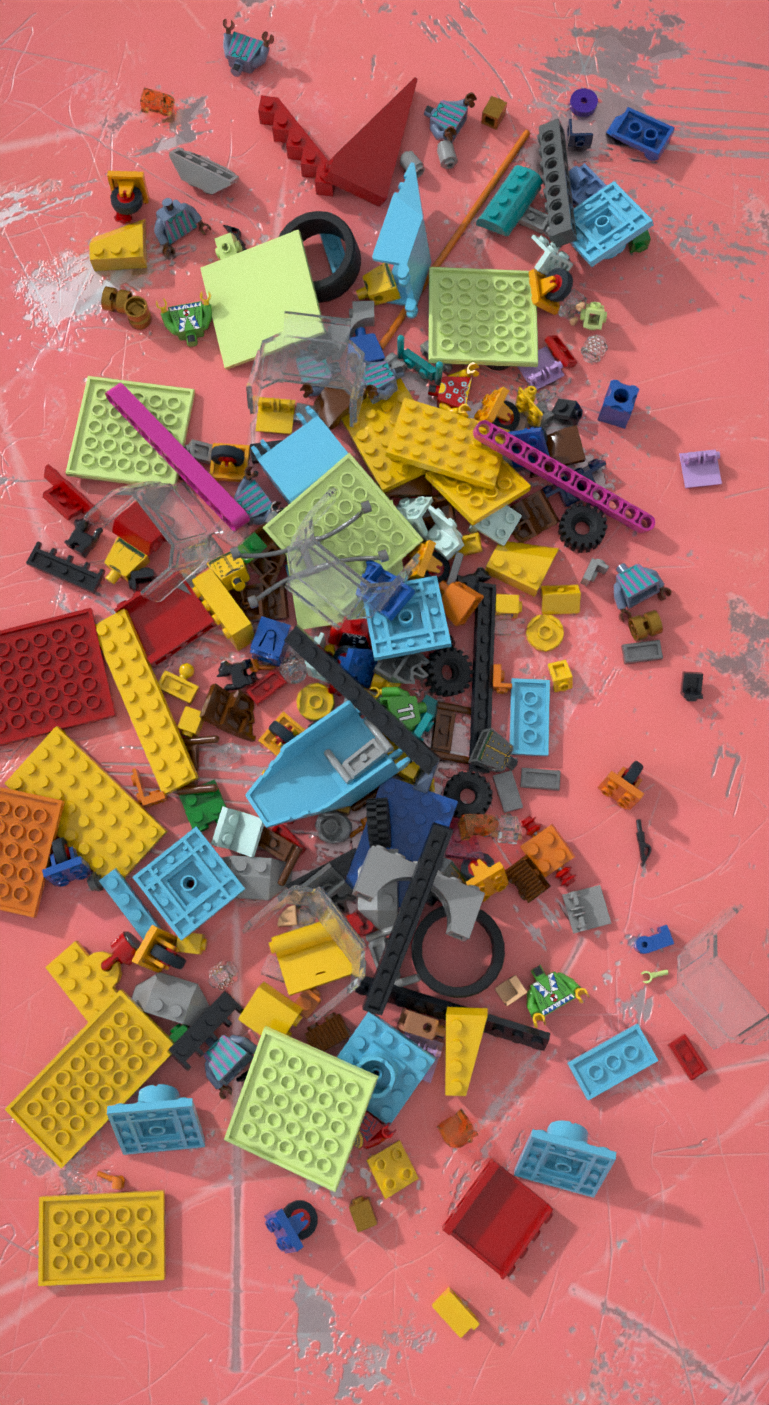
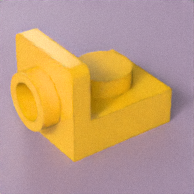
[548,660,573,692]

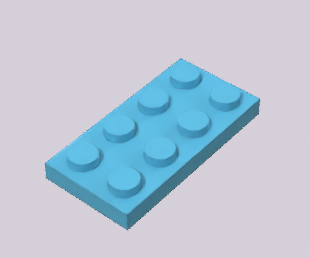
[509,678,550,757]
[567,1023,658,1100]

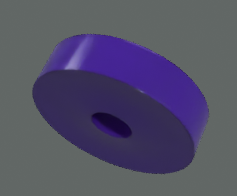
[569,88,598,117]

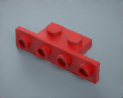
[42,464,100,524]

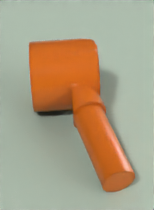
[249,659,275,672]
[349,817,367,838]
[97,1171,125,1189]

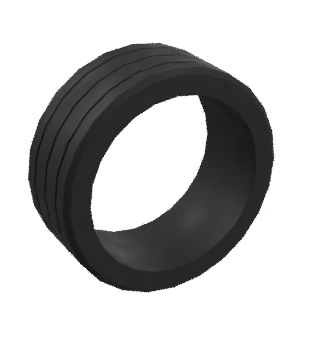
[279,211,361,303]
[411,906,505,998]

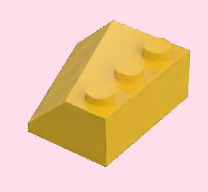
[89,219,147,271]
[485,541,559,597]

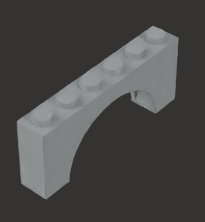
[352,845,485,942]

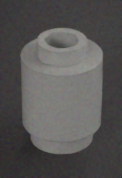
[437,140,458,169]
[400,151,425,178]

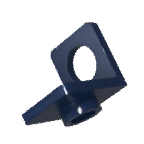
[567,119,593,147]

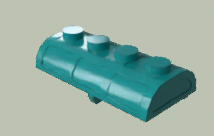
[476,165,543,236]

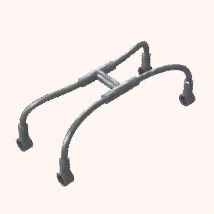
[230,500,389,609]

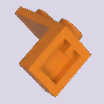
[131,768,169,808]

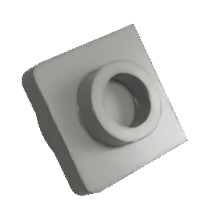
[184,439,213,464]
[580,558,609,586]

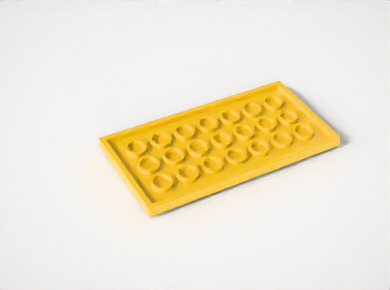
[4,726,168,879]
[5,989,174,1169]

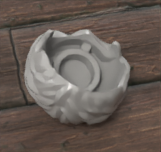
[315,811,352,844]

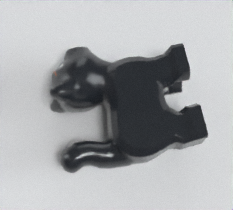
[64,518,103,558]
[456,567,491,591]
[217,659,258,691]

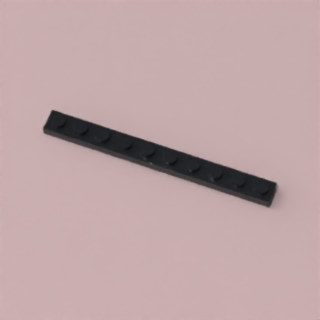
[469,582,496,774]
[284,625,441,773]
[362,822,453,1016]
[351,973,550,1051]

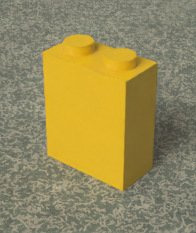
[238,982,303,1036]

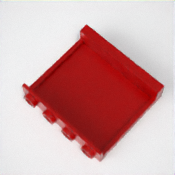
[114,567,217,668]
[442,1158,553,1280]

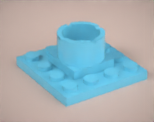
[570,181,654,267]
[363,576,451,661]
[133,827,246,941]
[337,1012,436,1126]
[107,1084,205,1155]
[514,1120,616,1198]

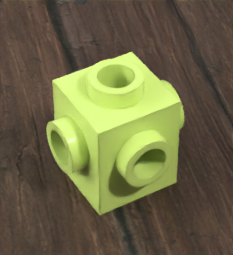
[215,232,243,259]
[580,302,607,330]

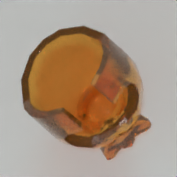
[437,1108,478,1148]

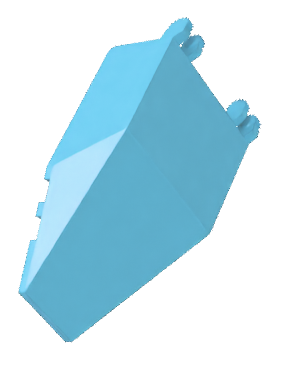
[372,162,431,319]
[251,406,348,504]
[245,700,411,828]

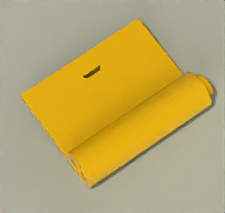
[268,915,358,996]

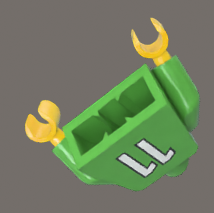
[370,687,427,741]

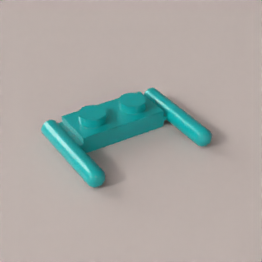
[397,335,443,385]

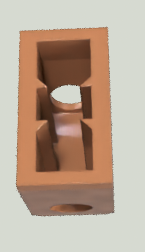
[397,1008,446,1040]

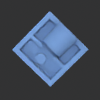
[569,163,607,207]

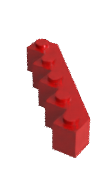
[258,95,335,197]

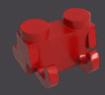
[345,912,374,938]

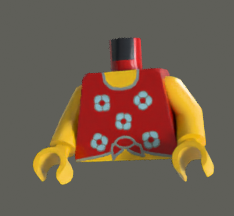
[428,363,479,418]

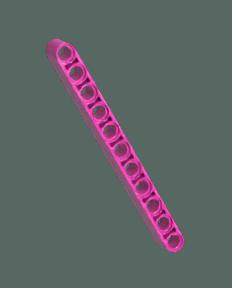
[105,383,250,532]
[473,420,655,533]

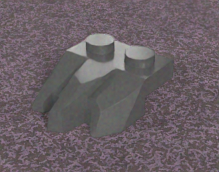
[373,652,430,684]
[299,862,357,918]

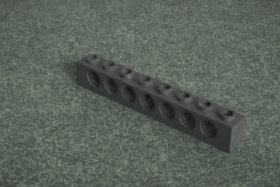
[537,118,577,247]

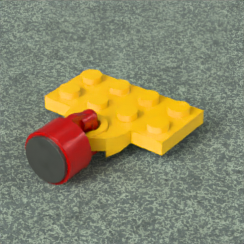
[45,931,141,1022]

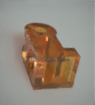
[140,87,175,116]
[458,814,499,840]

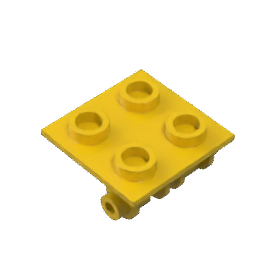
[515,386,543,427]
[255,397,296,434]
[366,1140,419,1199]

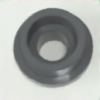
[87,872,104,892]

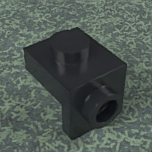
[552,398,583,426]
[128,567,157,593]
[680,671,703,701]

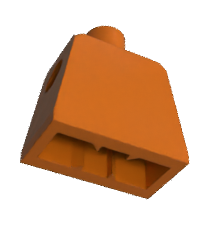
[439,581,484,626]

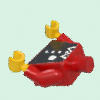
[324,615,380,662]

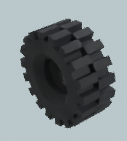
[558,502,607,553]
[422,647,474,697]
[443,770,493,821]
[366,797,391,848]

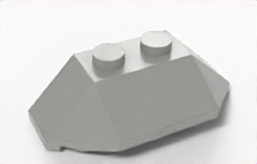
[169,147,239,194]
[358,849,399,930]
[221,856,292,901]
[132,972,210,1026]

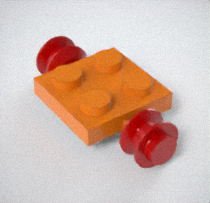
[520,815,577,887]

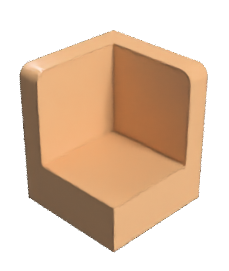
[495,975,527,1006]

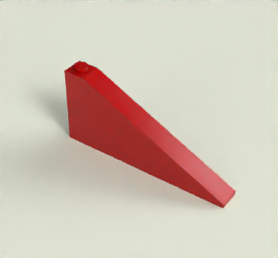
[323,77,418,207]

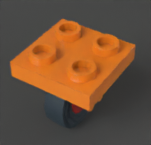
[598,761,644,810]

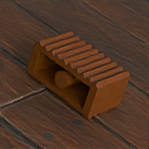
[505,855,551,903]
[304,1012,352,1052]

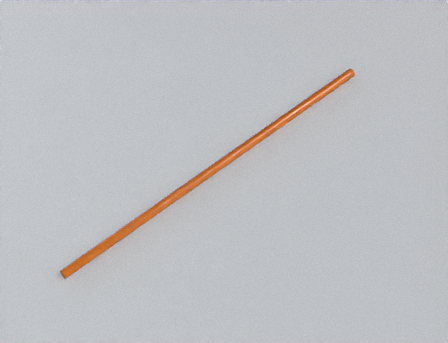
[379,130,531,350]

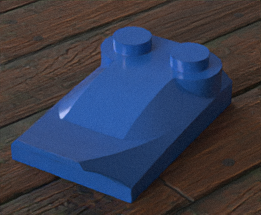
[606,107,675,161]

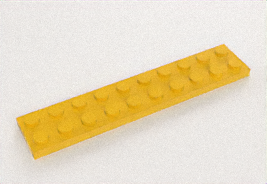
[95,609,199,795]

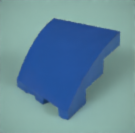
[357,560,416,621]

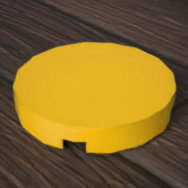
[526,614,564,652]
[296,683,335,721]

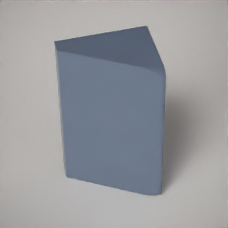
[413,761,439,793]

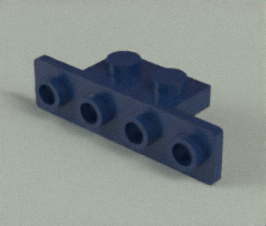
[542,459,606,507]

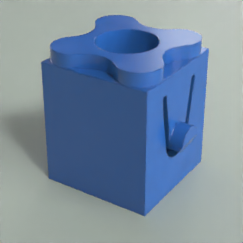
[597,380,639,429]
[250,616,292,667]

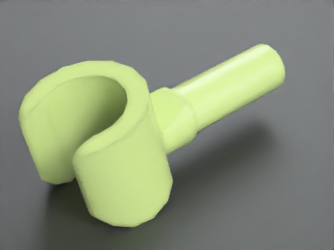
[641,970,669,983]

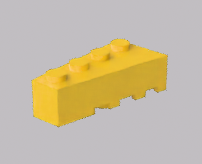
[192,568,255,651]
[445,1007,488,1096]

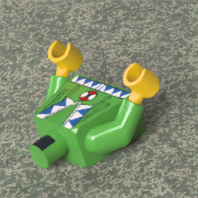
[156,291,212,347]
[526,965,590,1028]

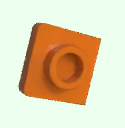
[492,664,512,694]
[295,988,323,1019]

